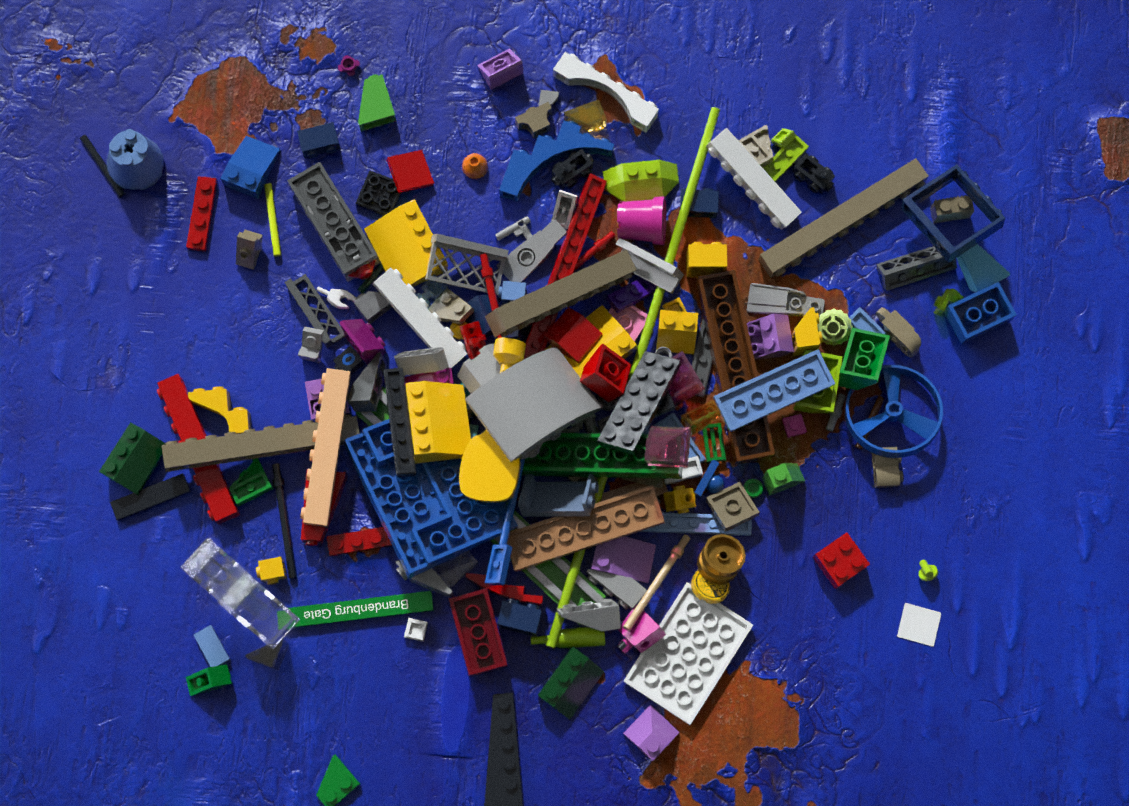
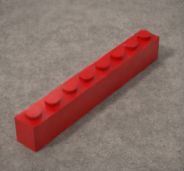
[157,374,240,524]

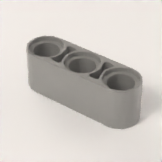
[394,347,449,375]

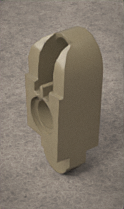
[876,307,921,358]

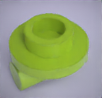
[919,560,938,581]

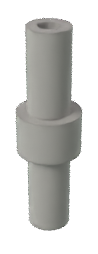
[826,394,846,432]

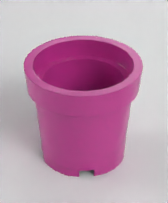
[617,196,667,246]

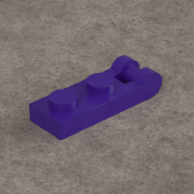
[606,278,656,313]

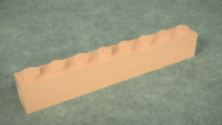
[300,368,351,527]

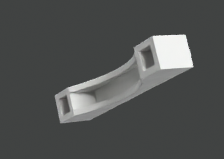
[553,52,659,133]

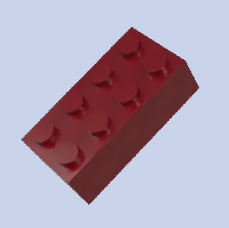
[449,588,508,677]

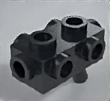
[551,149,594,189]
[793,153,835,194]

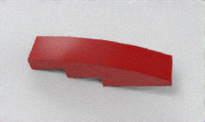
[466,573,543,606]

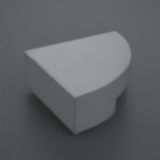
[539,90,559,106]

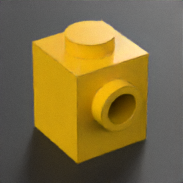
[256,557,287,585]

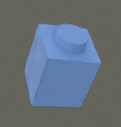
[498,281,526,304]

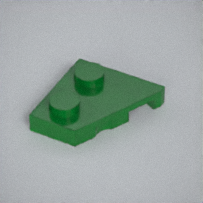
[229,458,273,507]

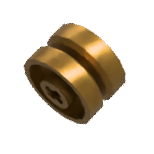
[697,534,746,585]

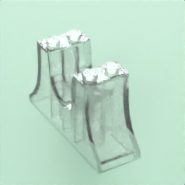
[180,538,300,649]

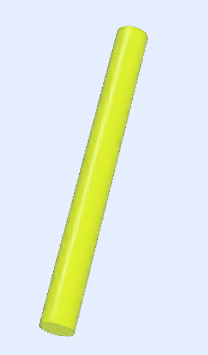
[264,183,281,257]

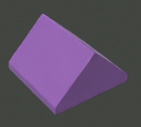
[477,49,523,90]

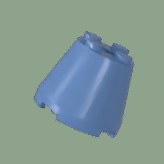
[107,129,164,190]

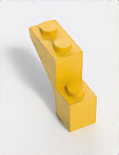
[188,386,251,434]

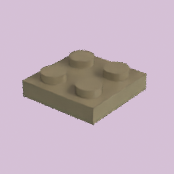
[706,482,760,532]

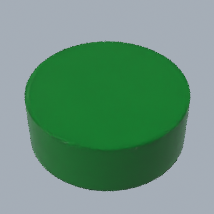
[743,479,763,499]

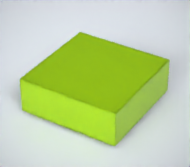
[771,128,797,148]

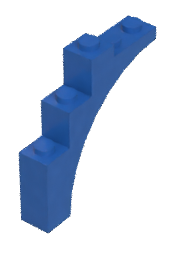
[499,120,614,202]

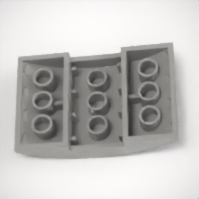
[465,347,603,462]

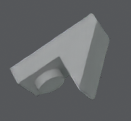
[298,327,323,363]

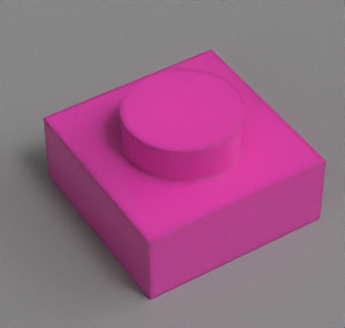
[782,414,807,438]

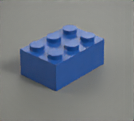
[944,282,1017,345]

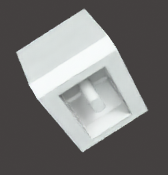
[551,190,578,229]

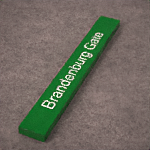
[275,591,434,630]

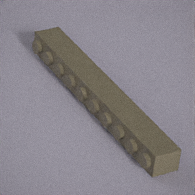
[758,158,929,278]
[162,414,359,472]

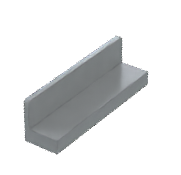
[616,238,684,293]

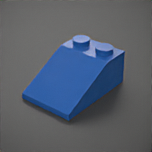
[221,136,281,199]

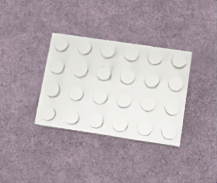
[623,582,753,725]

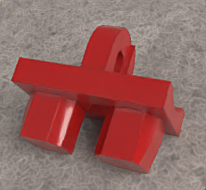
[460,321,486,359]

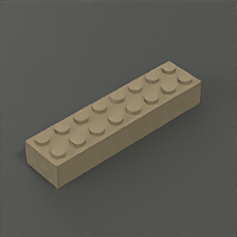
[485,249,637,338]

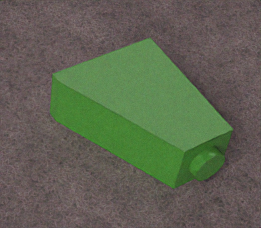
[358,74,396,131]
[762,463,805,496]

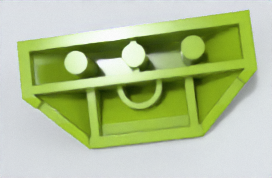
[603,160,679,201]

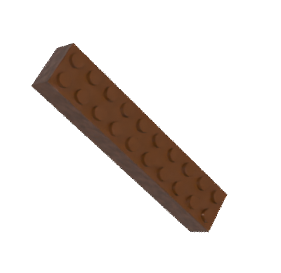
[696,270,775,465]

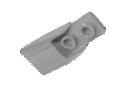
[497,219,567,282]
[747,283,824,318]

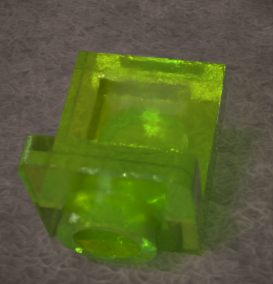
[933,288,963,316]

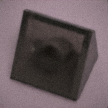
[245,638,289,671]

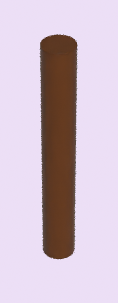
[855,396,885,450]

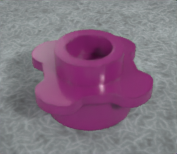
[338,55,360,76]

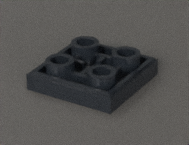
[355,170,401,216]

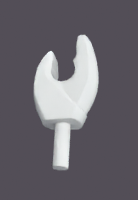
[316,287,356,309]

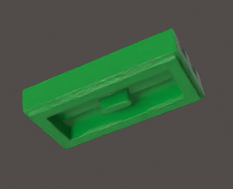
[702,423,726,463]

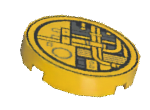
[691,570,730,604]

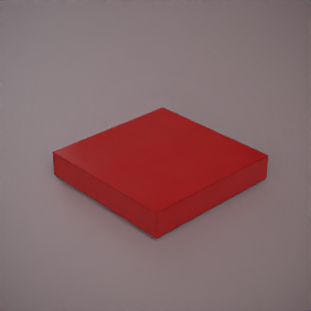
[386,150,434,193]

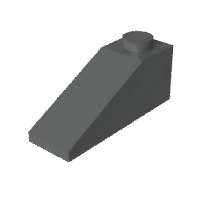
[348,353,387,412]

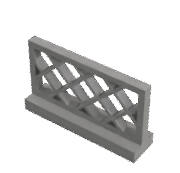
[425,234,509,295]

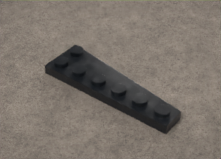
[484,693,523,806]

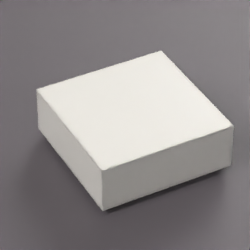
[404,618,428,642]

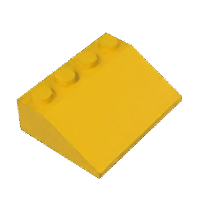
[364,199,448,287]
[545,305,637,378]
[406,381,471,464]

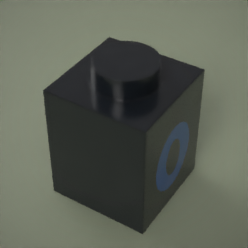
[333,346,365,375]

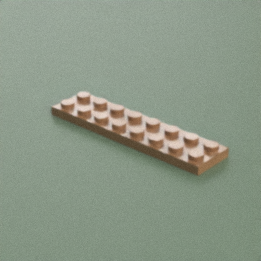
[507,485,665,572]

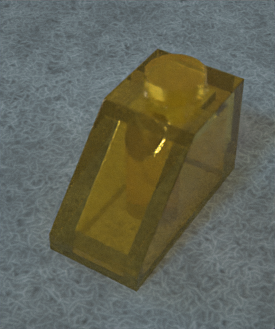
[564,99,607,132]

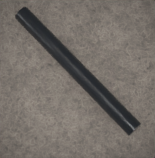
[80,135,126,198]

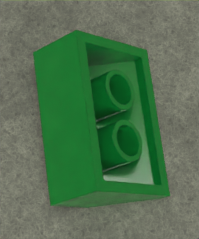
[838,328,890,390]

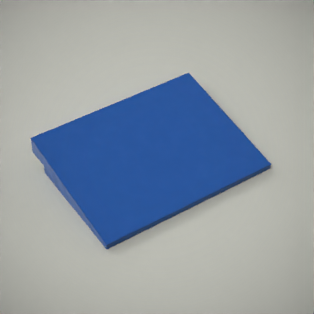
[344,419,518,579]

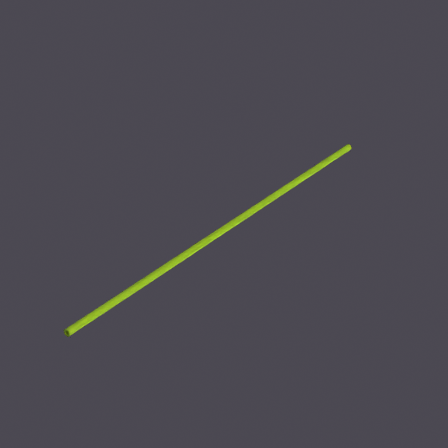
[546,107,720,648]

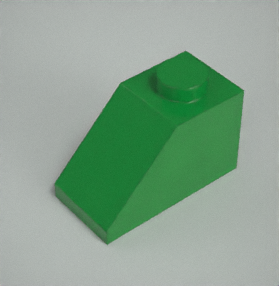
[186,664,232,696]

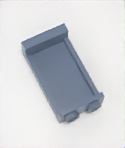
[518,474,599,517]

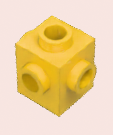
[663,485,696,514]

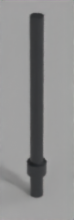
[272,463,297,579]

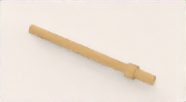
[623,535,691,631]

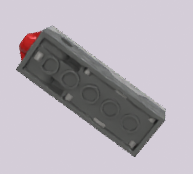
[287,162,380,282]

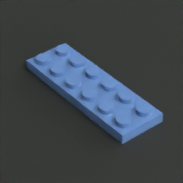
[713,349,835,432]

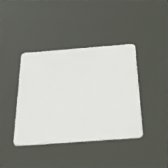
[897,603,941,646]

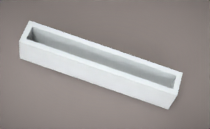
[706,128,802,229]
[373,268,467,368]

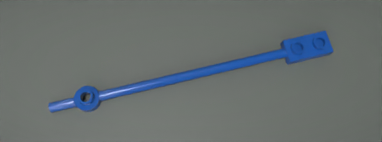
[485,458,525,585]

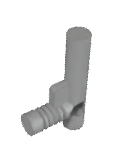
[495,216,533,241]

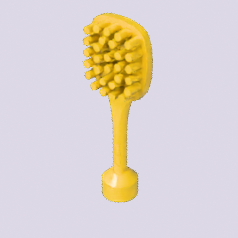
[459,338,526,503]

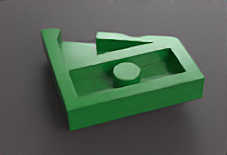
[316,754,360,806]

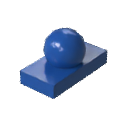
[694,460,724,500]

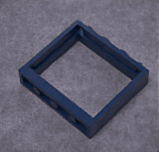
[901,164,1005,263]

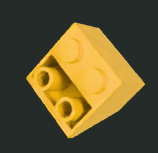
[791,307,823,356]

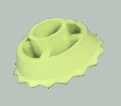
[817,309,853,346]

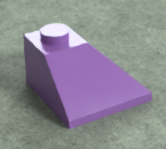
[623,705,679,761]

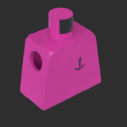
[617,604,666,654]

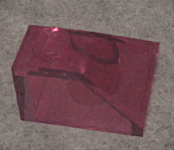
[644,426,691,467]

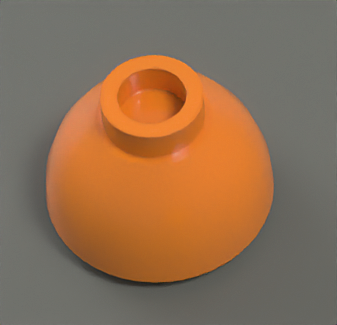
[462,153,488,179]

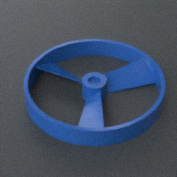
[845,365,943,458]

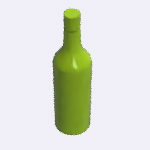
[531,627,605,649]

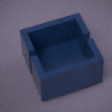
[497,599,542,637]

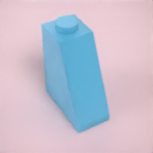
[957,244,1010,292]

